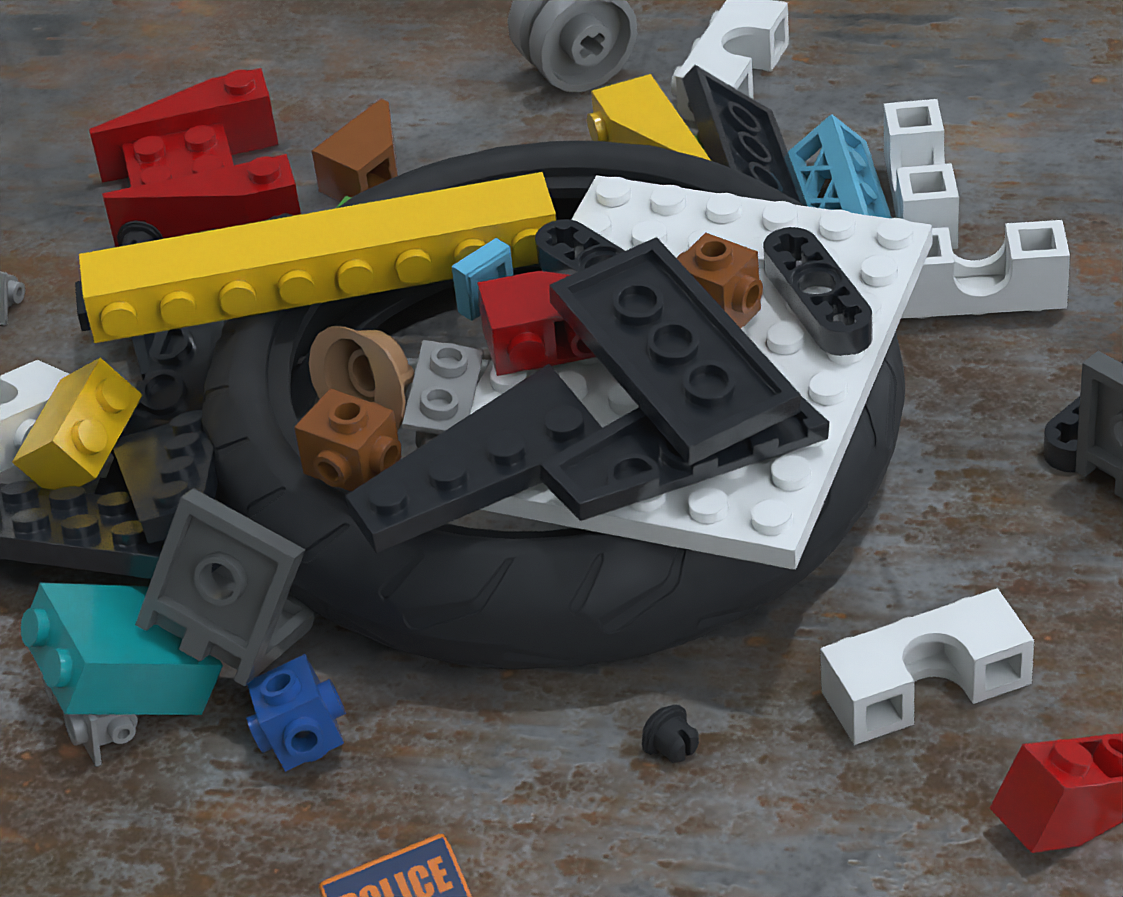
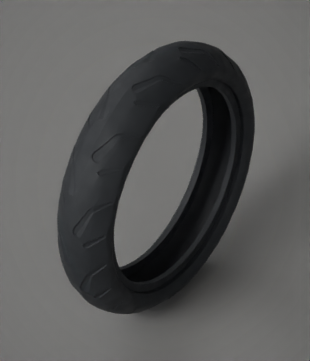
[201,141,905,669]

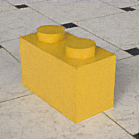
[12,357,142,490]

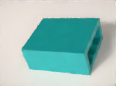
[21,583,223,715]

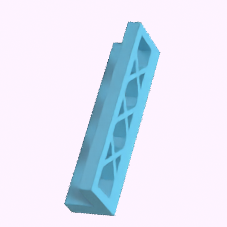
[788,114,892,219]

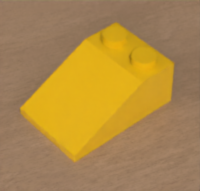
[587,74,711,161]

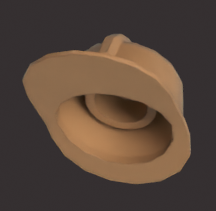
[309,326,414,432]

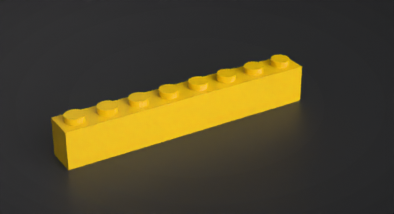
[79,172,556,343]

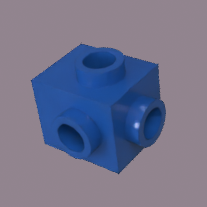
[247,654,346,771]

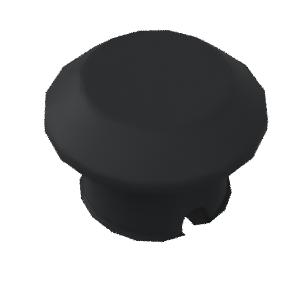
[117,221,164,246]
[642,704,699,763]

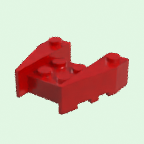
[89,68,301,247]

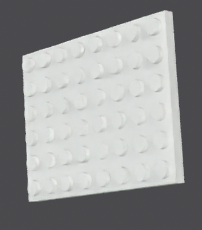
[470,175,932,570]

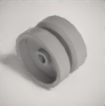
[508,0,638,92]

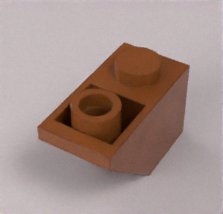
[312,98,398,202]

